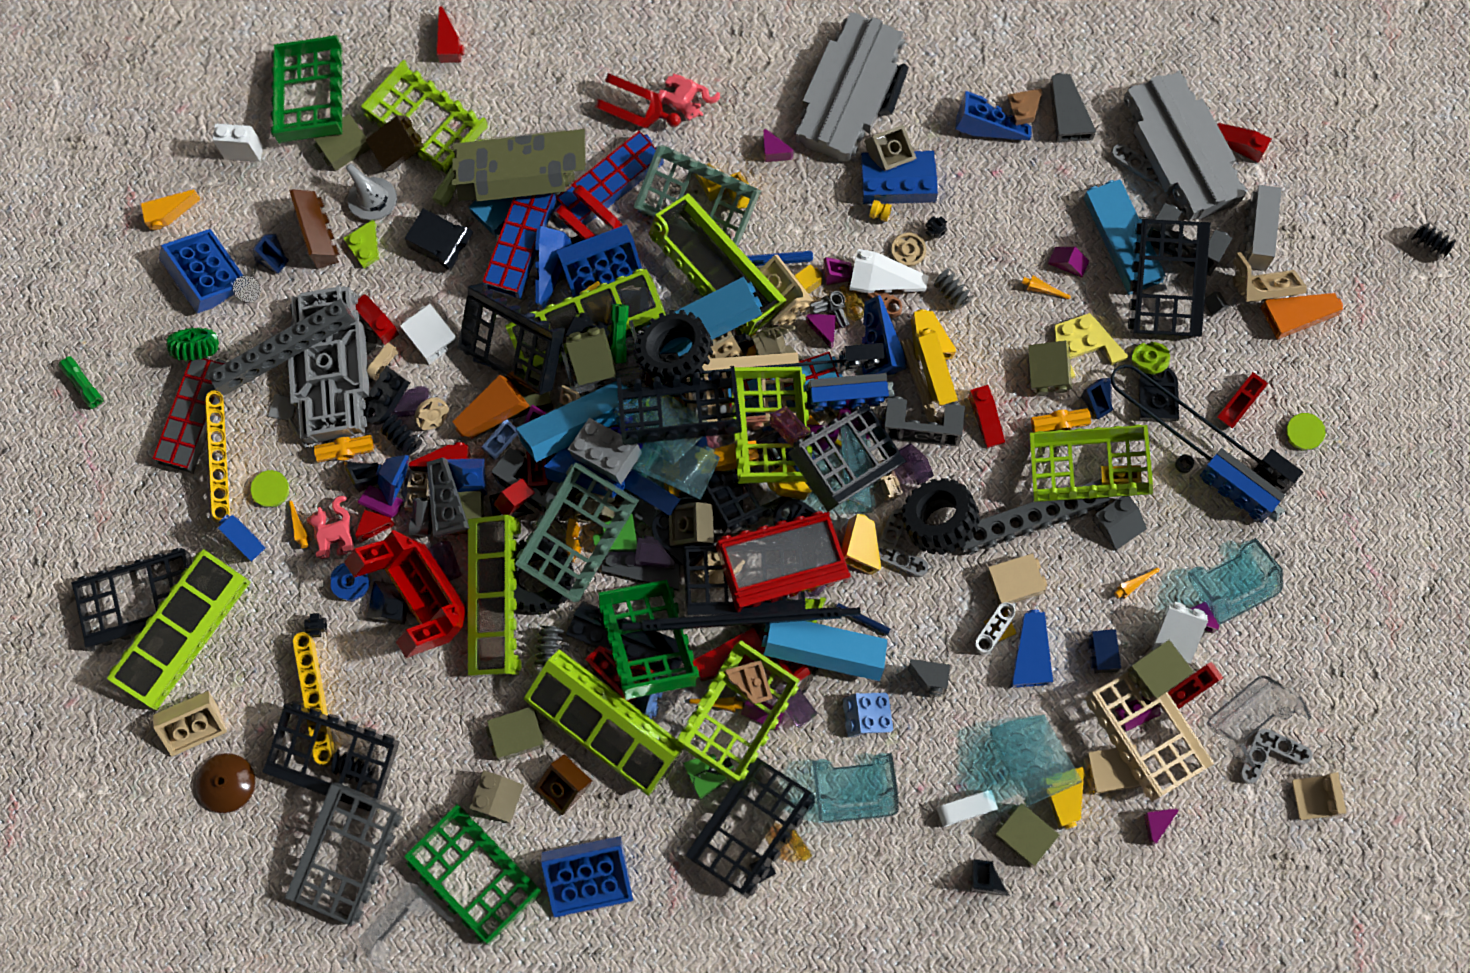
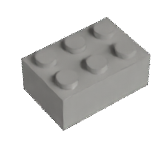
[568,418,642,485]

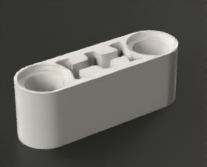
[975,602,1015,655]
[936,790,998,827]

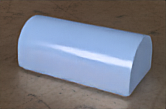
[481,419,518,460]

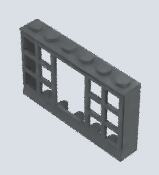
[285,783,403,926]

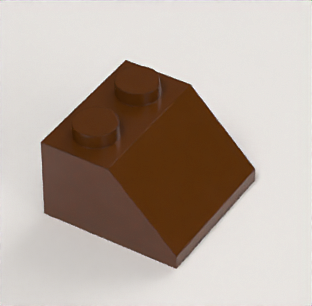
[534,754,593,816]

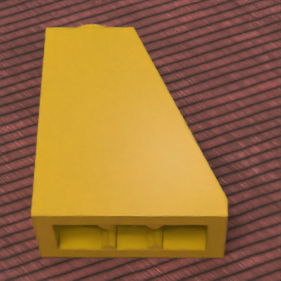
[911,309,956,360]
[841,514,881,575]
[1042,767,1084,830]

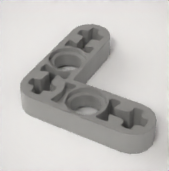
[1111,144,1158,182]
[878,509,928,577]
[1239,729,1312,784]

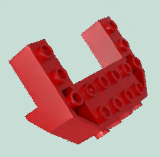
[344,530,466,658]

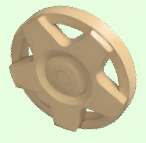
[891,233,926,267]
[414,397,449,430]

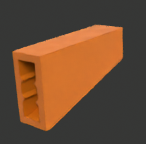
[1260,293,1343,340]
[452,375,530,438]

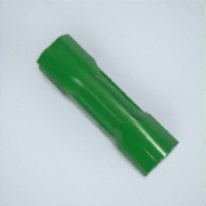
[610,304,629,363]
[58,356,104,409]

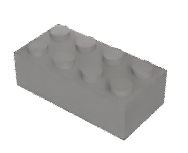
[1242,185,1282,271]

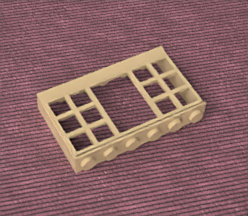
[686,352,799,430]
[1085,672,1214,802]

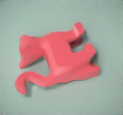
[658,73,720,121]
[307,495,354,559]

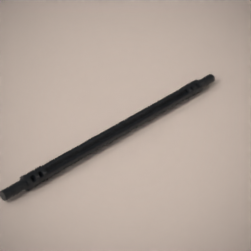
[622,607,861,632]

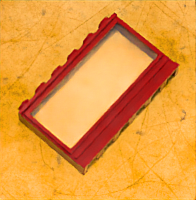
[715,511,851,612]

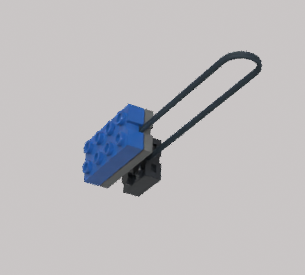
[678,343,895,412]
[1111,364,1303,522]

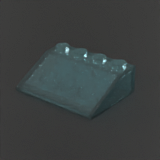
[614,395,708,465]
[840,425,875,514]
[990,714,1082,806]

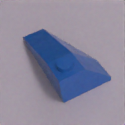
[955,91,1032,141]
[535,226,572,309]
[862,295,907,376]

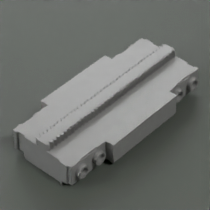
[794,12,905,162]
[1123,70,1247,221]
[288,285,370,444]

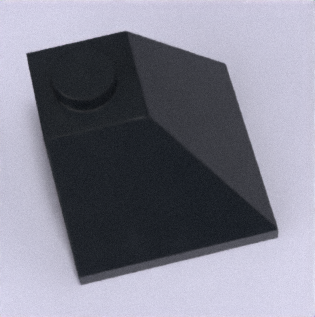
[366,581,408,625]

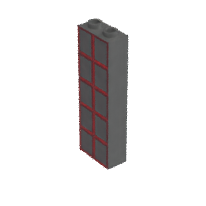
[152,357,227,474]

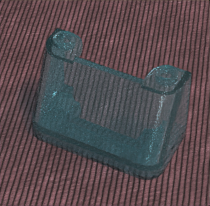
[632,439,720,500]
[1188,538,1283,624]
[812,753,899,823]

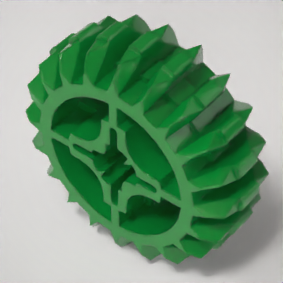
[166,327,219,361]

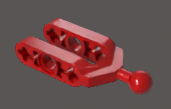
[595,73,681,129]
[554,185,622,240]

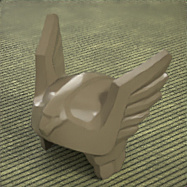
[752,324,803,360]

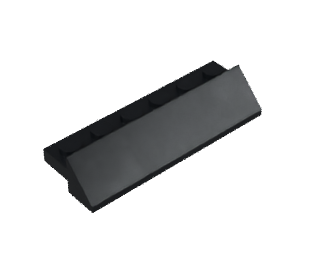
[566,601,690,677]

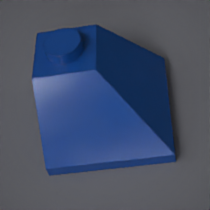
[376,455,409,506]
[447,459,488,495]

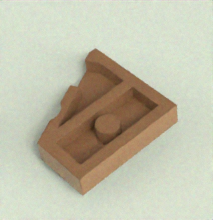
[1007,88,1042,125]
[724,660,773,705]

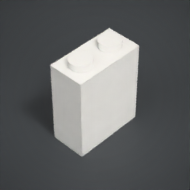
[212,124,263,162]
[400,304,459,365]
[1152,602,1208,664]

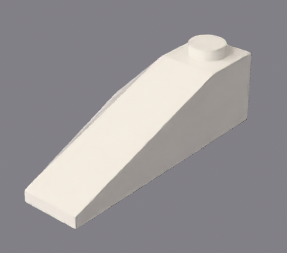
[850,249,929,293]

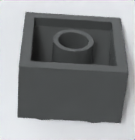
[1092,496,1147,551]
[908,659,950,697]

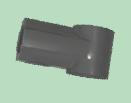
[409,497,432,537]

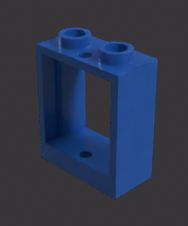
[218,514,267,562]

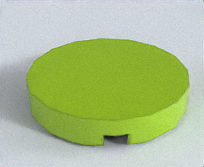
[1132,342,1170,374]
[1285,413,1326,451]
[251,470,290,508]

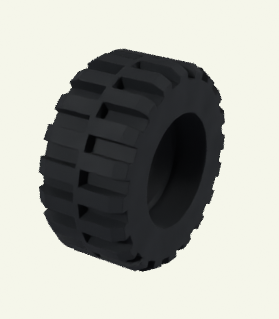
[901,478,980,555]
[498,538,575,615]

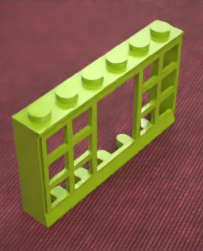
[361,59,488,174]
[730,367,812,484]
[1030,424,1153,502]
[674,640,800,783]

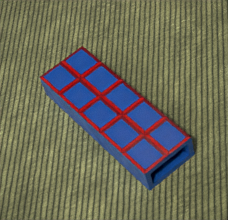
[556,130,664,226]
[482,193,556,299]

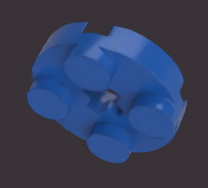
[330,563,371,602]

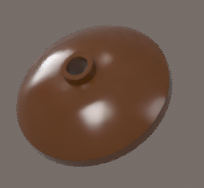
[195,753,256,813]

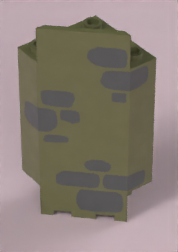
[452,129,586,201]

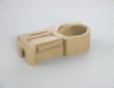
[367,343,398,380]
[874,460,903,501]

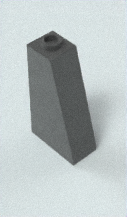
[1049,73,1096,143]

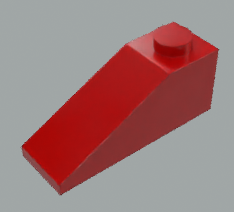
[437,6,465,63]
[1217,123,1272,163]
[355,293,399,345]
[968,384,1005,448]
[409,442,470,472]
[1167,662,1223,709]

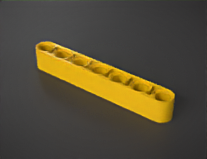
[205,391,230,523]
[293,632,335,767]

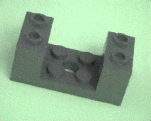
[1147,203,1232,276]
[884,396,965,446]
[491,447,576,523]

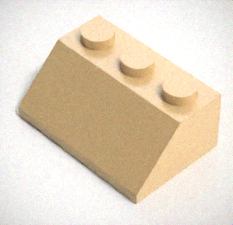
[153,690,227,757]

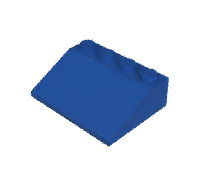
[861,151,938,204]
[556,224,642,298]
[159,229,249,314]
[541,836,633,918]

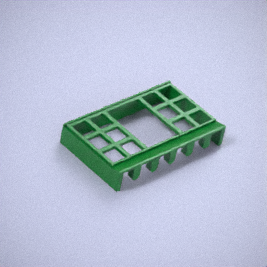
[270,35,342,144]
[598,580,699,701]
[404,804,543,945]

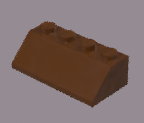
[289,189,340,269]

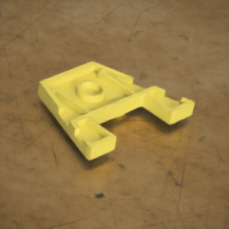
[1054,313,1128,379]

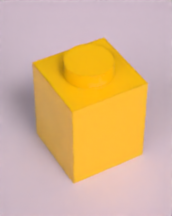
[794,264,823,294]

